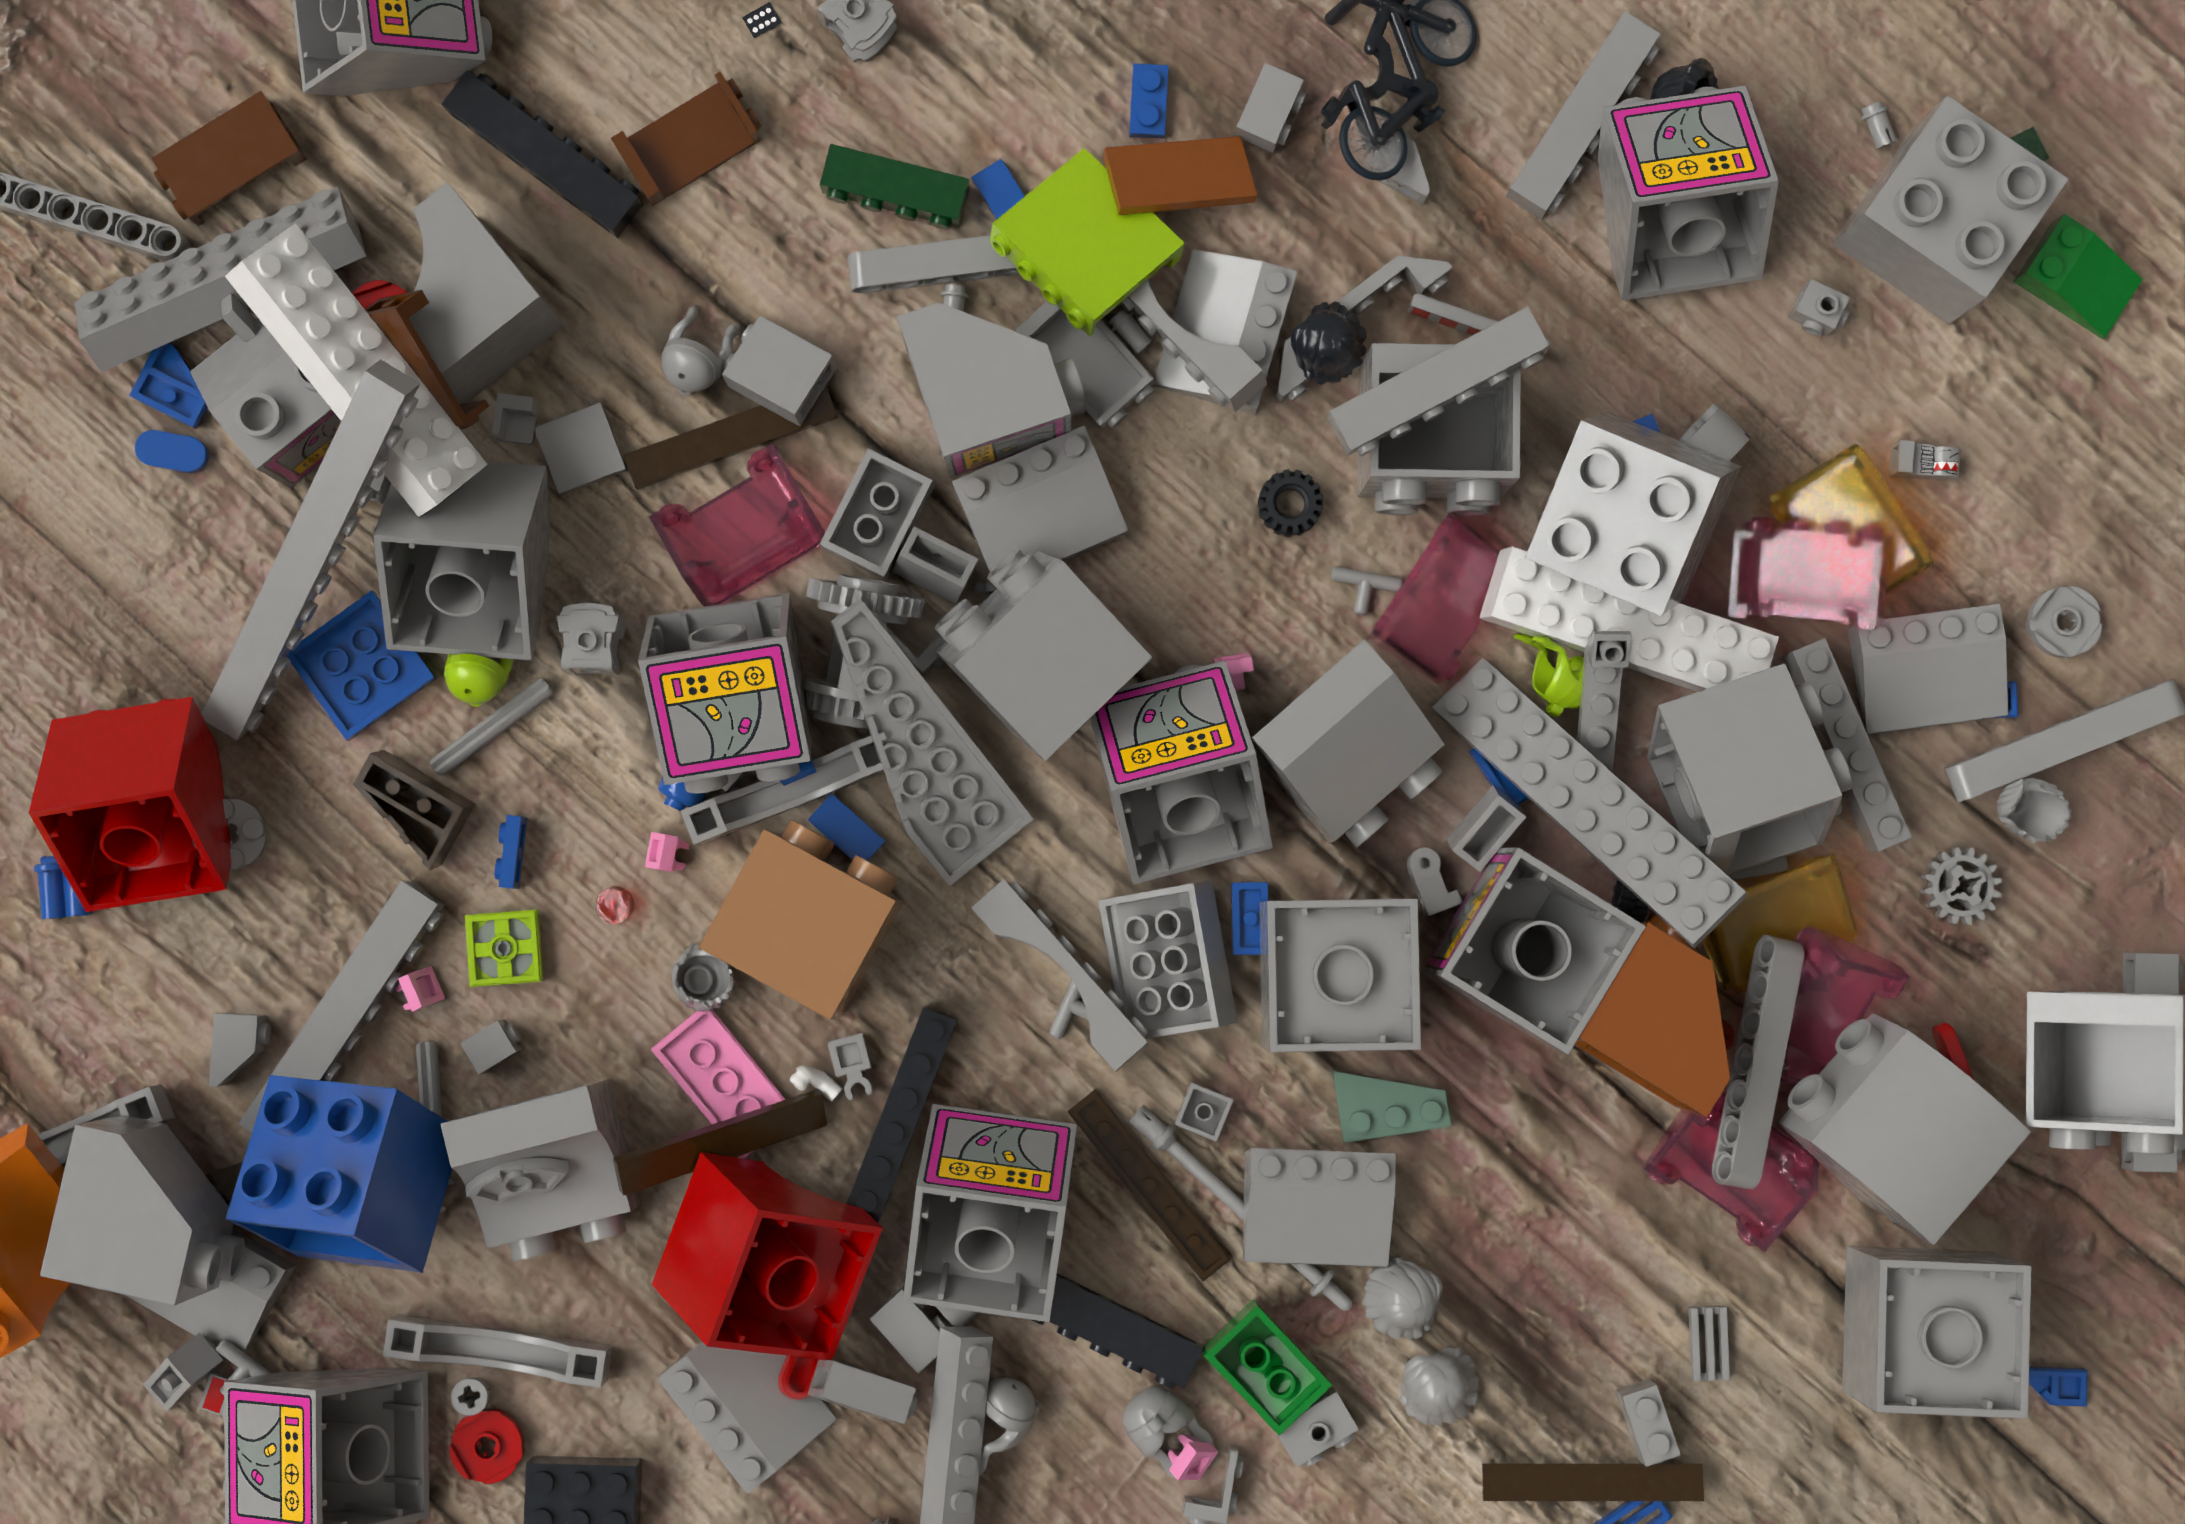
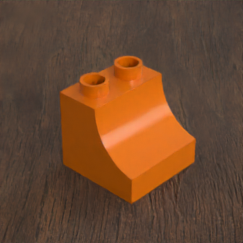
[0,1123,71,1358]

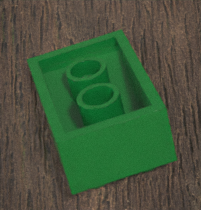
[2013,214,2143,339]
[1202,1299,1332,1436]

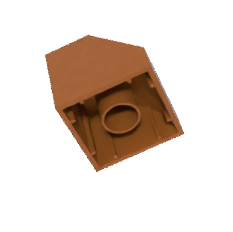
[1574,913,1730,1117]

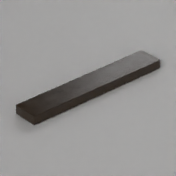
[624,386,838,490]
[613,1089,827,1196]
[1067,1089,1231,1282]
[1482,1464,1704,1501]

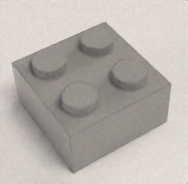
[1174,1082,1233,1142]

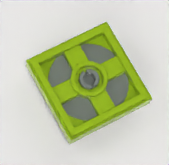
[465,909,544,987]

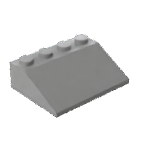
[1153,249,1297,415]
[952,426,1129,572]
[1847,604,2008,735]
[1098,880,1237,1039]
[1243,1148,1396,1267]
[126,1228,297,1354]
[657,1341,837,1494]

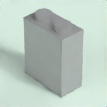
[722,316,837,426]
[807,1360,917,1424]

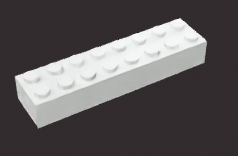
[225,223,487,517]
[1479,547,1779,692]

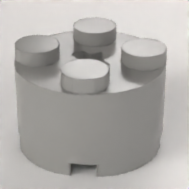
[1678,402,1751,461]

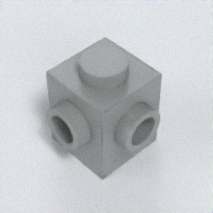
[1788,279,1850,336]

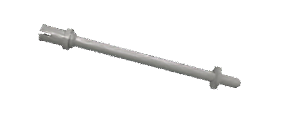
[1129,1105,1352,1311]

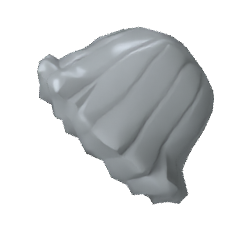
[1362,1257,1443,1339]
[1399,1347,1479,1426]

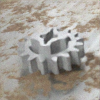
[1920,847,2002,925]

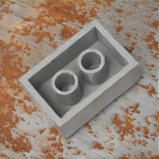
[819,448,935,582]

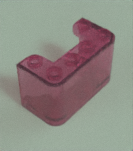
[1728,517,1891,630]

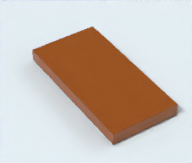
[1103,136,1258,215]

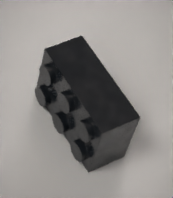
[524,1456,642,1524]

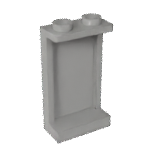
[1015,301,1156,429]

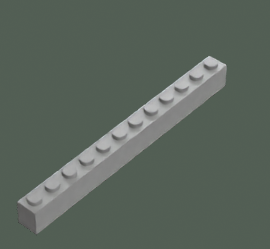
[202,359,420,741]

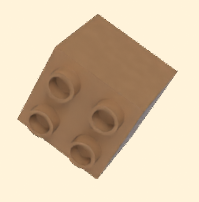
[699,819,904,1020]

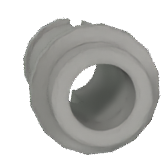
[1861,101,1898,150]
[940,284,969,312]
[1109,309,1153,355]

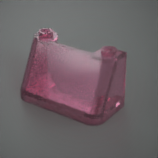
[649,444,825,607]
[1366,512,1500,684]
[1780,927,1910,1085]
[1644,1092,1820,1252]

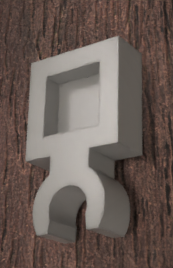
[827,1033,873,1100]

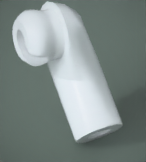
[790,1065,843,1102]

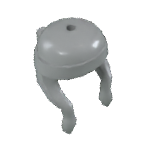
[661,304,741,396]
[979,1376,1041,1476]
[1122,1385,1213,1479]

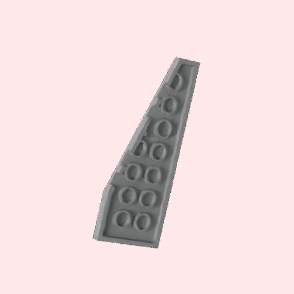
[831,598,1034,886]

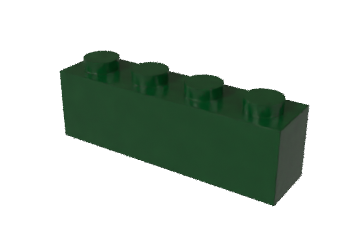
[819,144,970,230]

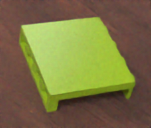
[990,148,1185,337]

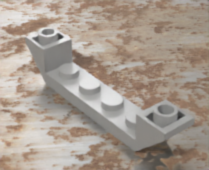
[1276,255,1453,403]
[1577,631,1632,773]

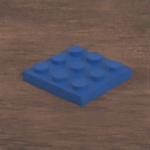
[287,590,437,741]

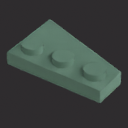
[1332,1071,1451,1143]

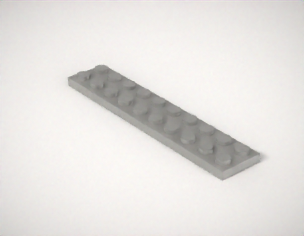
[1432,658,1747,948]

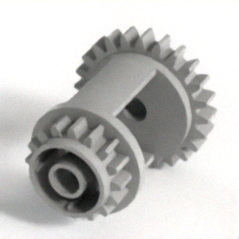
[803,574,925,728]

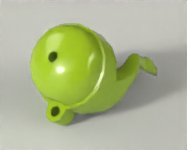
[1513,633,1584,718]
[444,653,514,707]

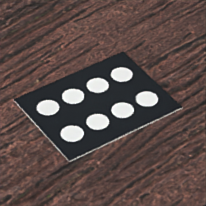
[742,2,781,38]

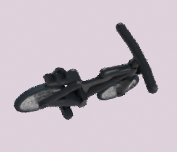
[1320,0,1476,181]

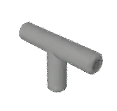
[1331,566,1403,615]
[1049,980,1088,1039]
[216,1339,272,1395]

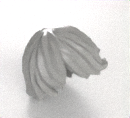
[1997,778,2072,844]
[671,943,736,1012]

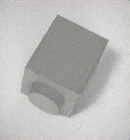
[460,1020,522,1074]

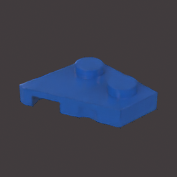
[129,342,208,429]

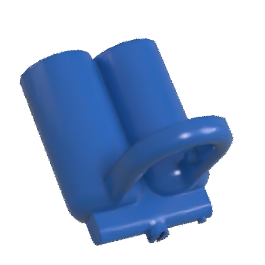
[34,856,93,919]

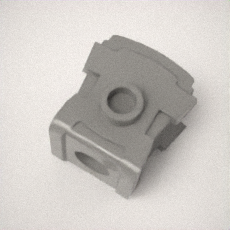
[817,0,897,62]
[556,603,627,676]

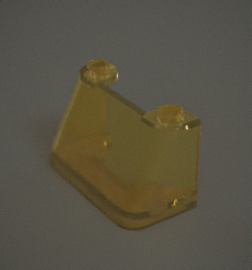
[1769,444,1934,617]
[1703,853,1859,994]

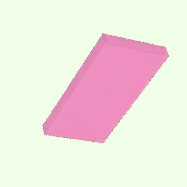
[651,1009,786,1159]

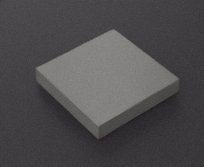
[534,402,627,496]

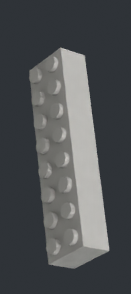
[75,186,366,372]

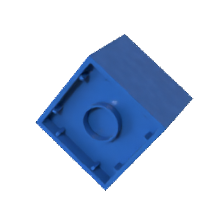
[225,1075,452,1273]

